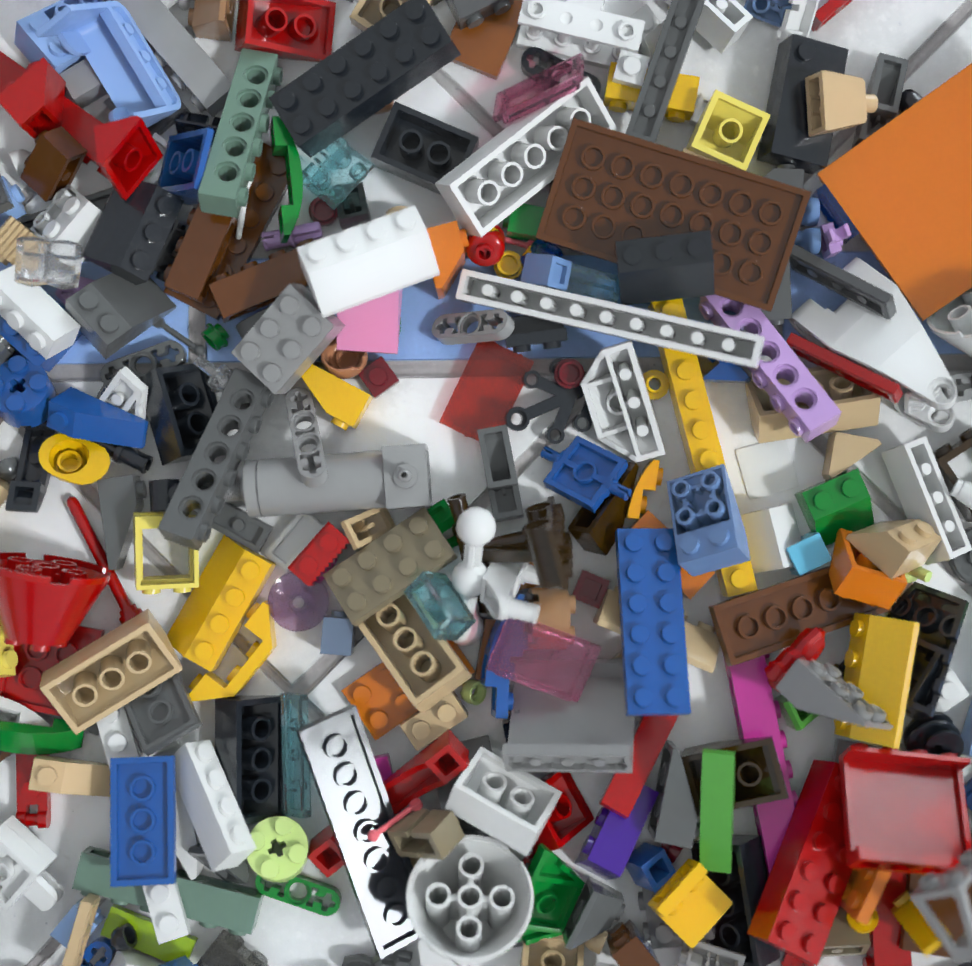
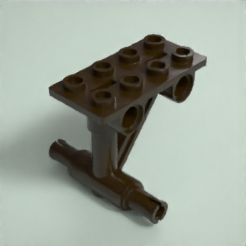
[447,493,574,613]

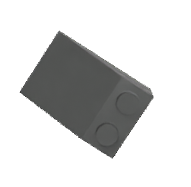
[65,273,176,359]
[648,740,700,849]

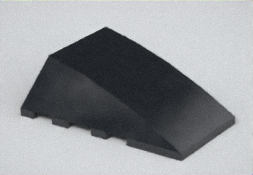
[834,582,969,720]

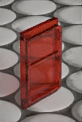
[439,341,534,442]

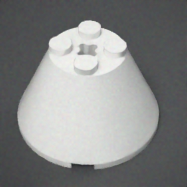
[406,834,534,963]

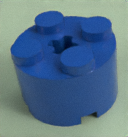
[0,355,57,428]

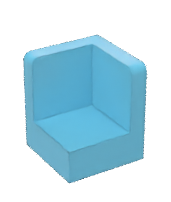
[786,532,832,576]

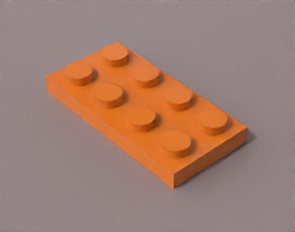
[341,621,475,741]

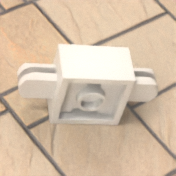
[0,815,64,911]

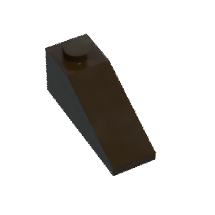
[567,461,639,556]

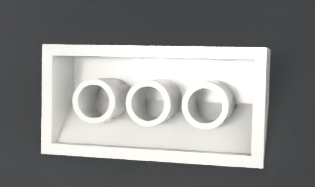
[297,205,440,318]

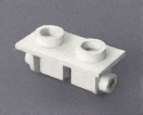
[779,0,819,39]

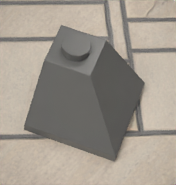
[562,876,626,950]

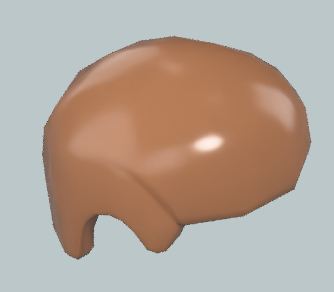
[321,336,368,379]

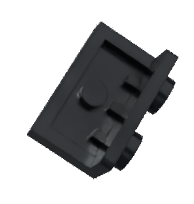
[505,316,568,353]

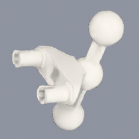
[446,507,551,646]

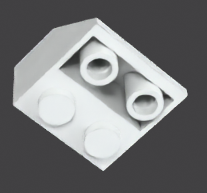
[30,184,102,269]

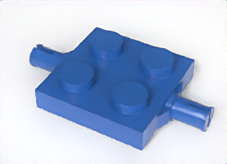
[540,435,632,513]

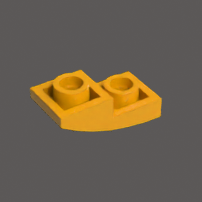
[626,460,663,519]

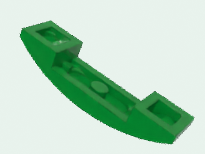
[270,116,303,244]
[0,718,84,755]

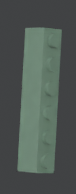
[72,846,264,936]

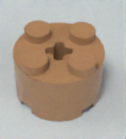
[525,587,576,650]

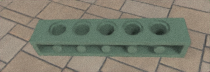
[198,48,283,218]

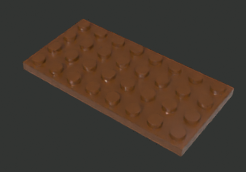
[536,118,811,312]

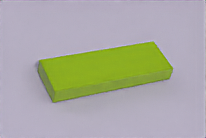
[100,904,198,962]

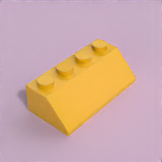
[167,535,276,672]
[834,613,920,749]

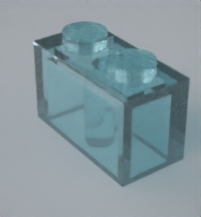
[404,571,476,641]

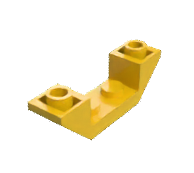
[188,600,277,701]

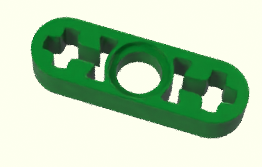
[255,874,342,916]

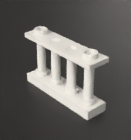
[516,0,645,70]

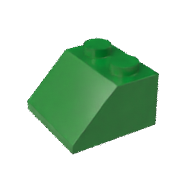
[794,468,874,546]

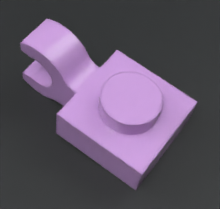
[819,222,852,260]

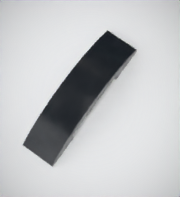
[5,421,58,513]

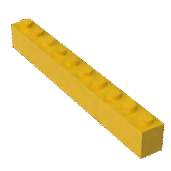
[647,299,758,597]

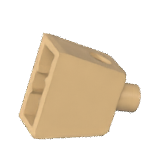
[805,70,878,136]

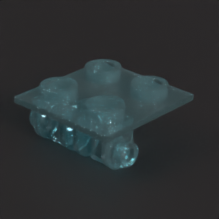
[302,137,375,210]

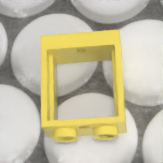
[133,510,199,594]

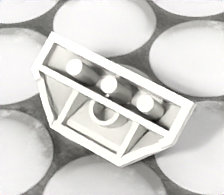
[581,340,666,463]

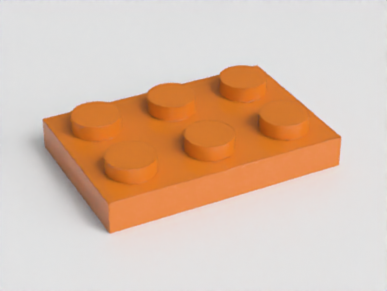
[840,868,892,925]

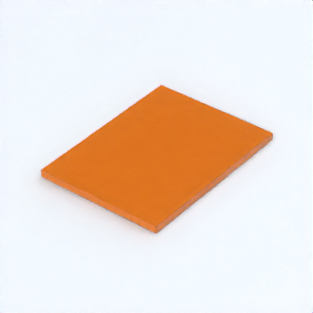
[816,63,972,321]

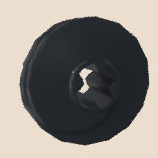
[903,712,964,757]

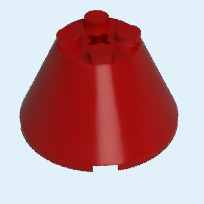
[0,552,111,652]

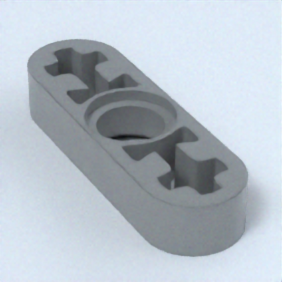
[432,309,515,345]

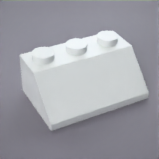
[445,746,562,857]

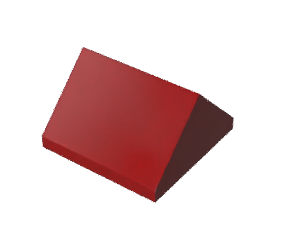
[94,115,163,201]

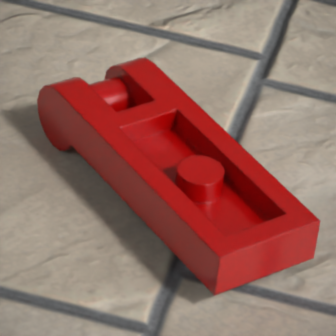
[16,754,51,828]

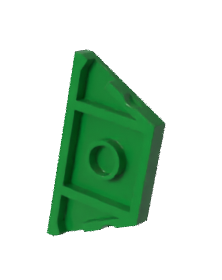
[506,843,585,952]

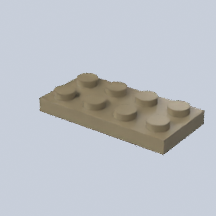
[323,507,458,627]

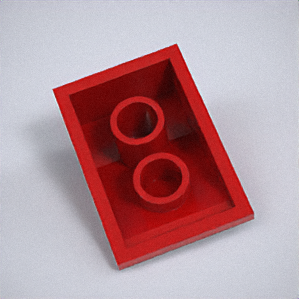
[234,0,336,62]

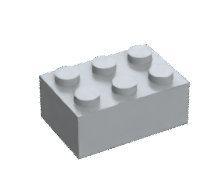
[231,283,346,395]

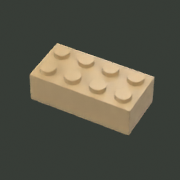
[358,590,472,713]

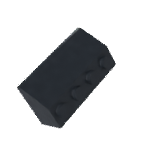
[215,695,286,824]
[691,834,780,966]

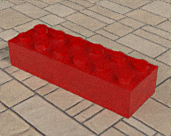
[747,759,853,965]

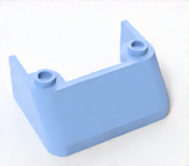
[35,1,181,128]

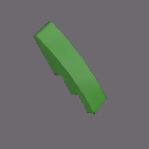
[700,748,735,874]

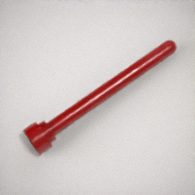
[66,496,143,625]

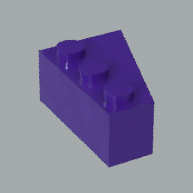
[575,785,659,881]

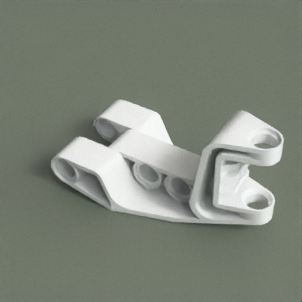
[788,257,957,433]

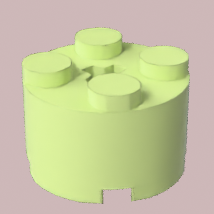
[247,816,309,883]

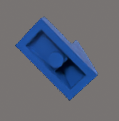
[703,358,752,383]

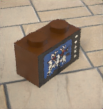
[607,920,660,966]

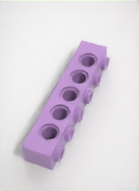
[698,295,841,443]

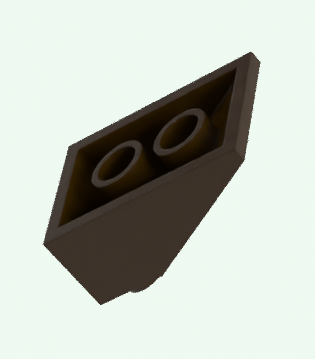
[681,736,789,817]

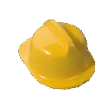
[38,433,110,485]

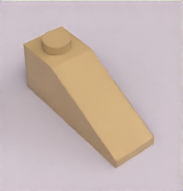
[28,755,110,797]

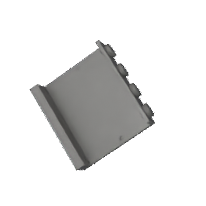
[502,658,635,773]

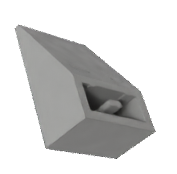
[775,659,894,730]

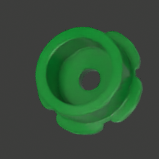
[201,323,229,351]

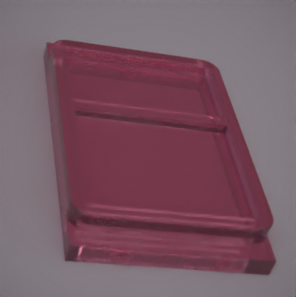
[492,52,584,124]
[486,618,602,703]

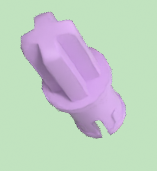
[261,221,323,251]

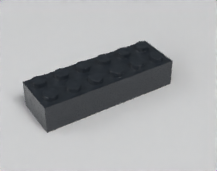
[269,0,461,158]

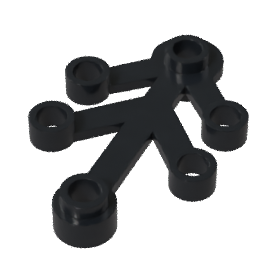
[504,359,592,444]

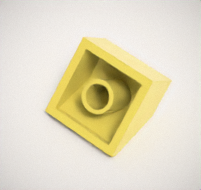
[686,90,771,171]

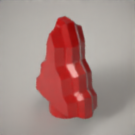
[764,627,826,693]

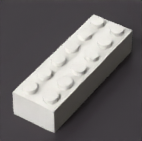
[435,76,617,237]

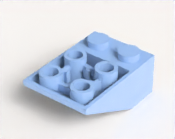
[14,0,104,74]

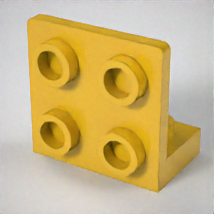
[647,858,732,948]

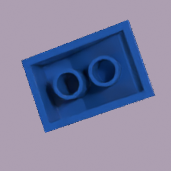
[158,128,214,205]

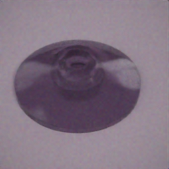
[268,572,329,632]

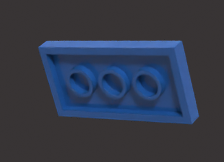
[110,755,176,887]

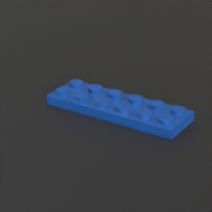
[615,528,691,716]

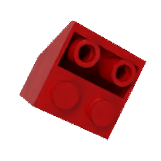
[0,57,66,139]

